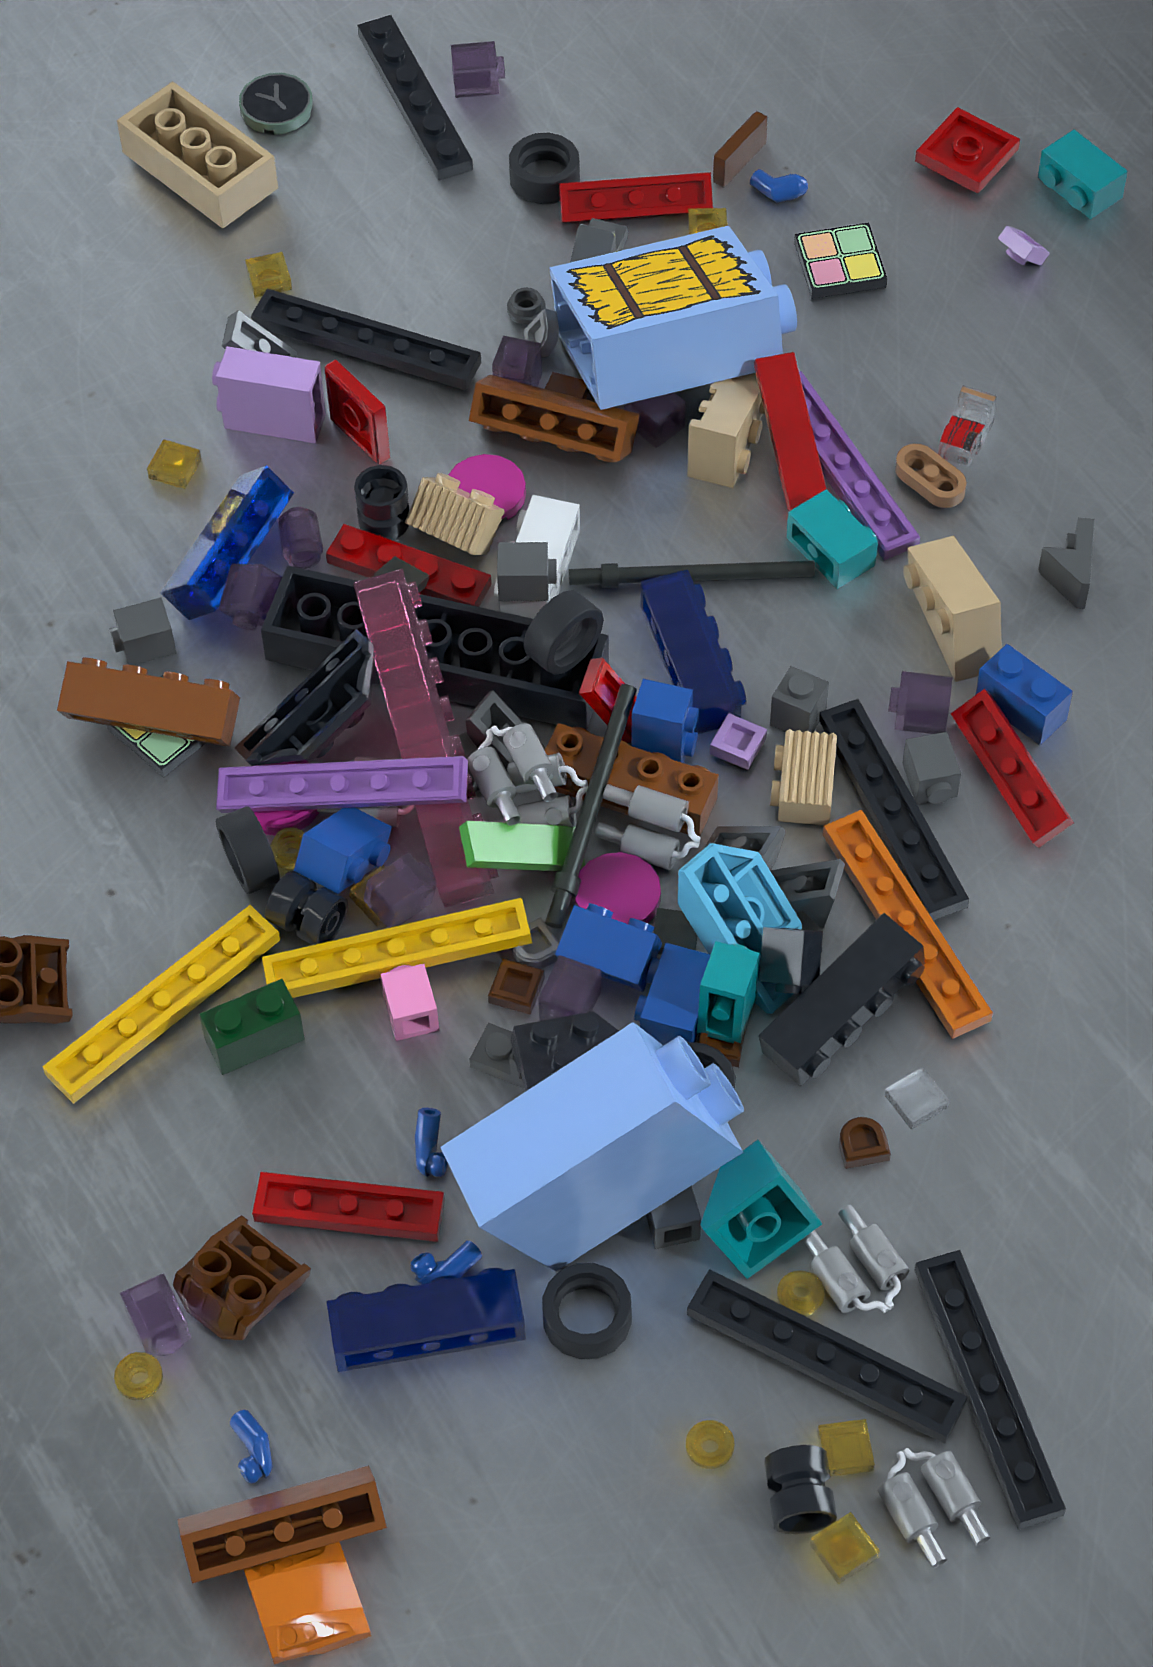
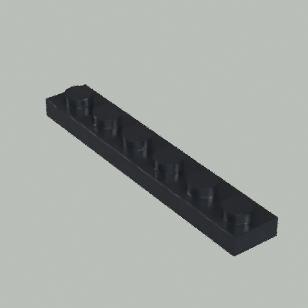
[357,15,473,181]
[251,288,482,391]
[819,699,969,921]
[914,1250,1066,1530]
[687,1269,967,1444]

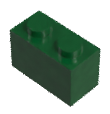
[199,979,305,1075]

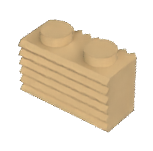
[405,473,504,555]
[770,729,837,825]

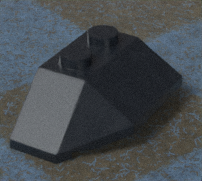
[234,629,375,766]

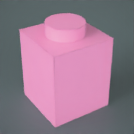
[381,964,439,1041]

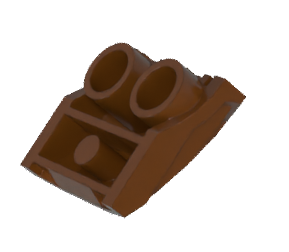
[0,935,73,1024]
[173,1215,311,1340]

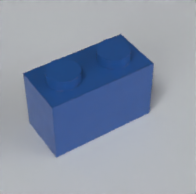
[975,644,1073,745]
[632,679,699,763]
[294,808,392,894]
[555,903,662,992]
[634,943,711,1046]

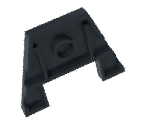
[511,1011,619,1092]

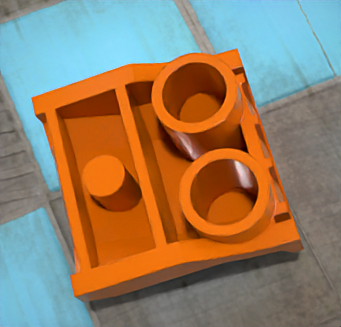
[243,1542,371,1665]

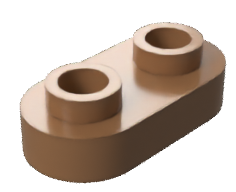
[895,444,967,508]

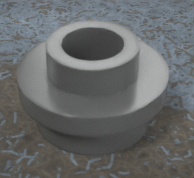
[507,287,546,324]

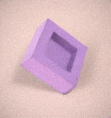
[998,226,1050,265]
[710,713,767,770]

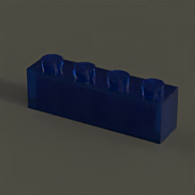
[160,465,294,620]
[640,569,747,734]
[326,1267,526,1372]

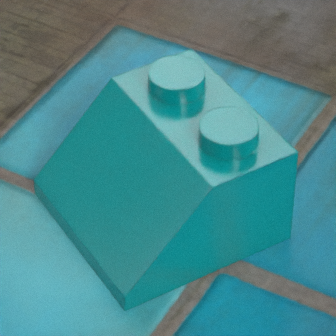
[700,1139,822,1279]

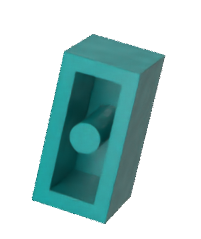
[1038,129,1128,219]
[786,489,878,589]
[697,941,759,1043]

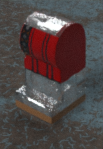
[938,385,997,467]

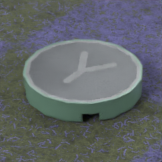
[239,73,313,134]

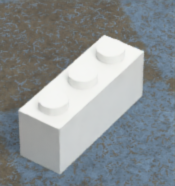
[494,495,580,619]

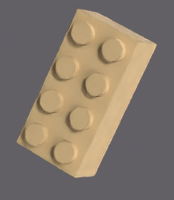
[117,81,278,228]

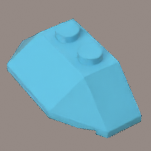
[678,843,802,1014]

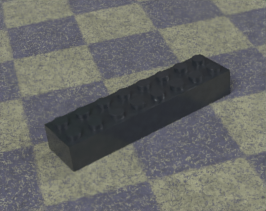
[261,565,609,730]

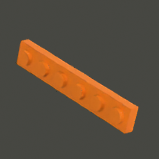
[823,809,993,1039]

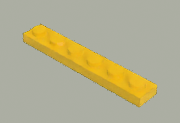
[262,898,532,998]
[42,905,280,1104]

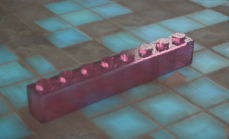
[353,569,499,908]

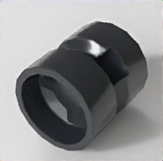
[354,465,410,540]
[265,871,348,945]
[764,1445,837,1534]

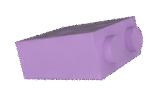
[212,346,326,444]

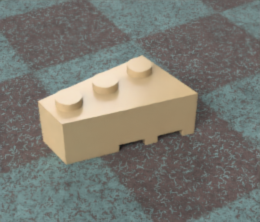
[687,373,765,488]
[903,536,1002,682]

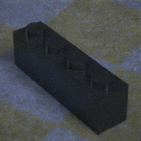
[758,913,925,1086]

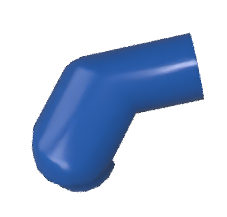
[750,169,808,203]
[415,1108,448,1178]
[410,1241,482,1286]
[230,1410,273,1484]

